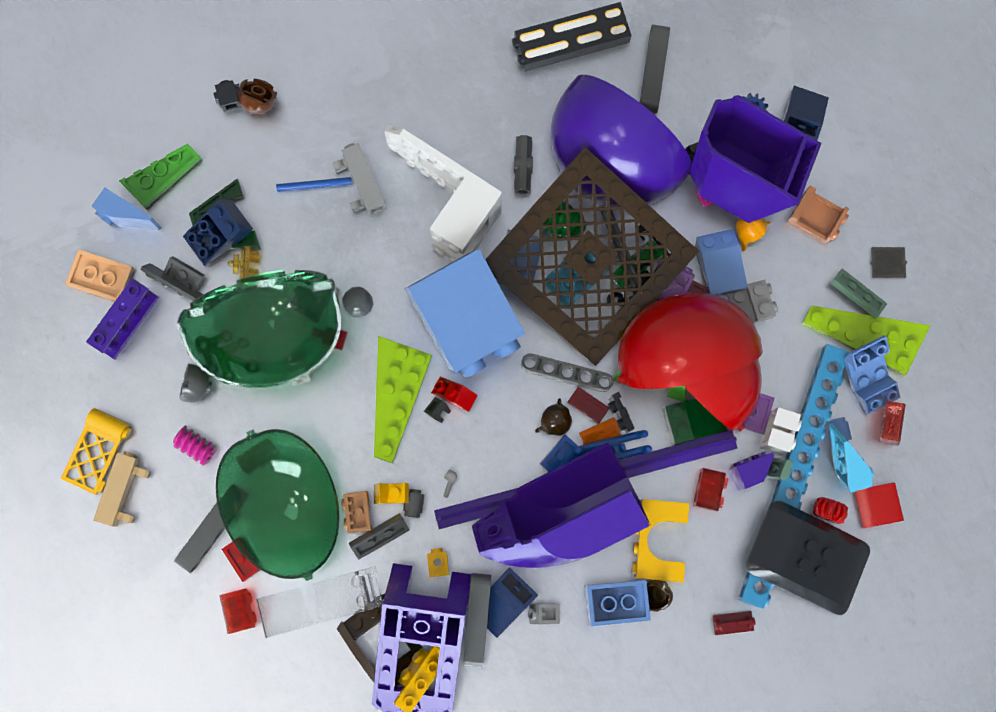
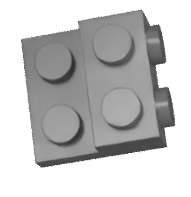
[726,280,778,323]

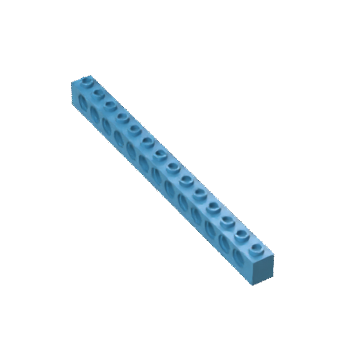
[738,344,849,609]

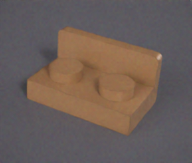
[341,491,372,533]

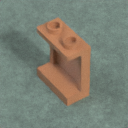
[787,186,849,244]

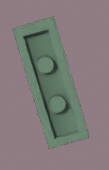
[831,268,887,319]

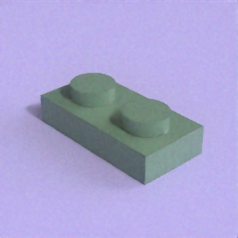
[766,458,793,481]

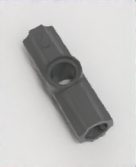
[514,135,533,194]

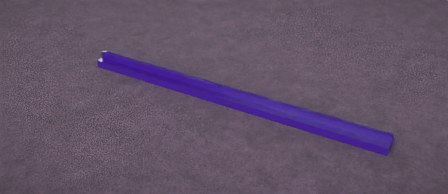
[434,430,738,530]

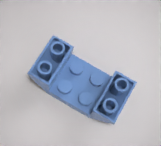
[844,335,901,414]

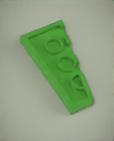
[119,143,202,209]

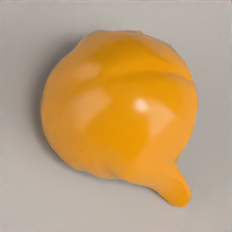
[735,218,771,251]

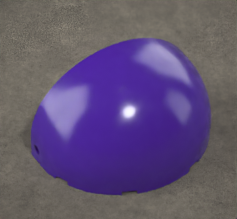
[551,75,692,207]

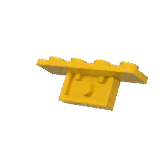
[394,646,440,712]

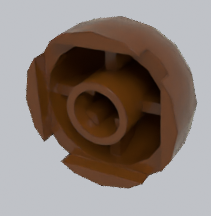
[238,78,277,115]

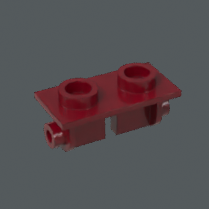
[712,611,756,635]

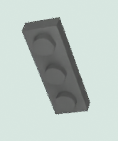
[349,513,410,560]

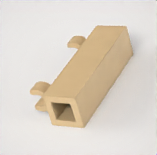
[93,451,150,527]

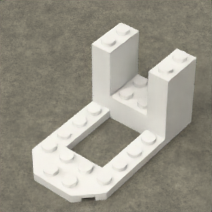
[385,125,502,263]

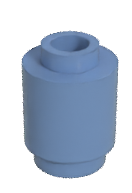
[828,417,852,442]

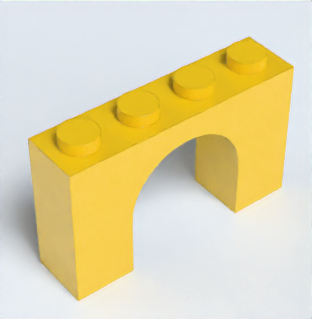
[631,499,689,583]

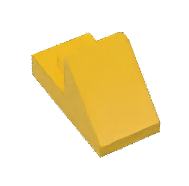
[374,483,409,504]

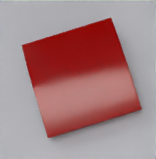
[855,482,904,528]

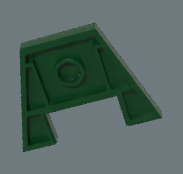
[189,178,261,250]

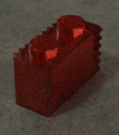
[879,401,906,446]
[693,468,728,512]

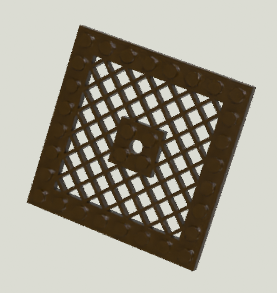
[485,147,700,366]

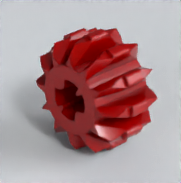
[813,497,848,524]

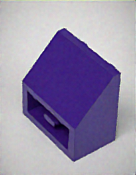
[729,451,774,491]

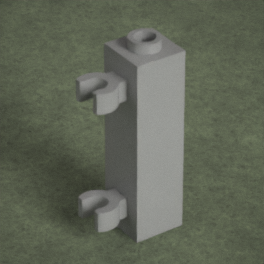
[333,143,386,215]

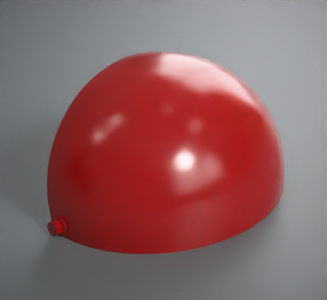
[617,292,763,389]
[684,359,762,432]

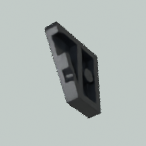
[608,392,635,433]

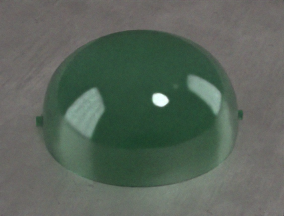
[216,429,339,581]

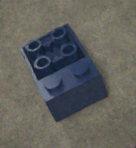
[782,85,829,140]
[183,199,253,266]
[487,567,538,638]

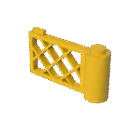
[61,408,131,495]

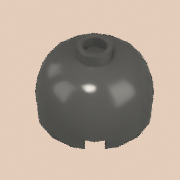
[179,363,212,403]

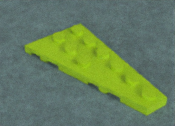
[802,305,931,376]
[374,336,432,464]

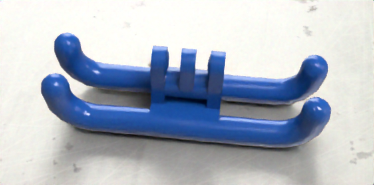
[574,430,652,460]

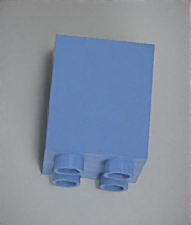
[404,249,525,378]

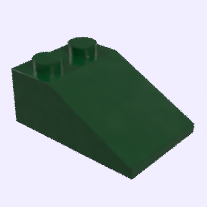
[662,399,728,446]

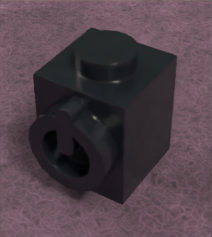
[213,80,242,112]

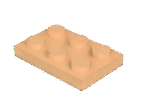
[65,249,134,301]

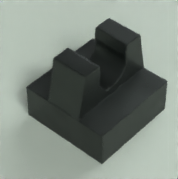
[423,396,451,423]

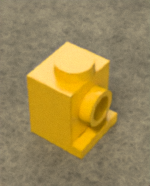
[427,548,450,578]

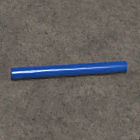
[276,177,352,192]

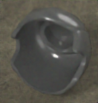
[342,287,373,317]

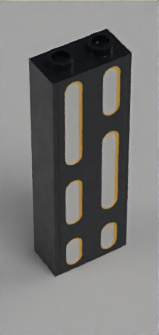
[512,2,632,72]

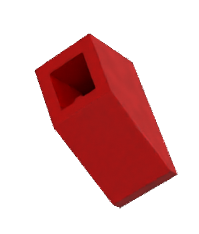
[431,376,478,412]

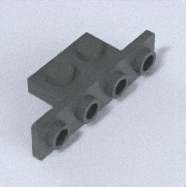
[140,256,214,307]

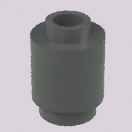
[403,489,425,518]

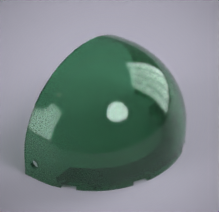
[177,270,341,388]

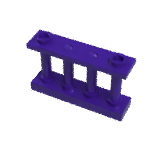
[86,278,160,360]

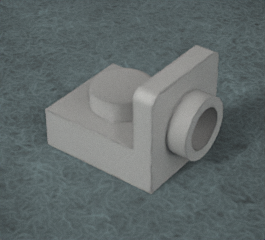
[528,604,560,624]

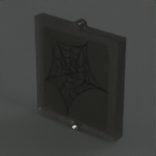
[870,247,907,278]

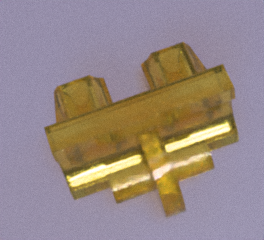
[228,246,260,284]

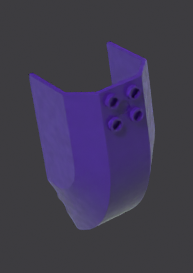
[472,442,651,568]

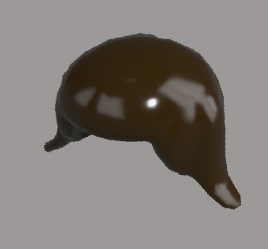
[535,398,572,436]
[647,580,673,612]

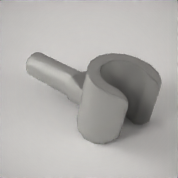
[443,469,457,498]

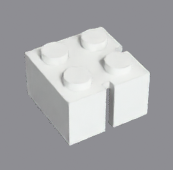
[759,407,802,455]

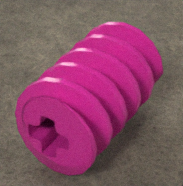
[173,425,217,466]

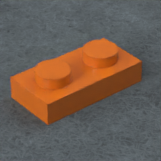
[579,417,621,445]

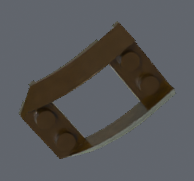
[337,594,423,686]

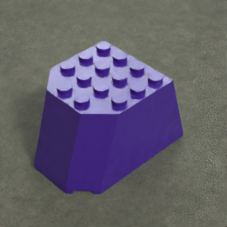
[690,95,822,223]

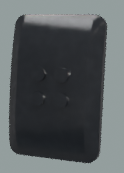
[746,501,870,615]

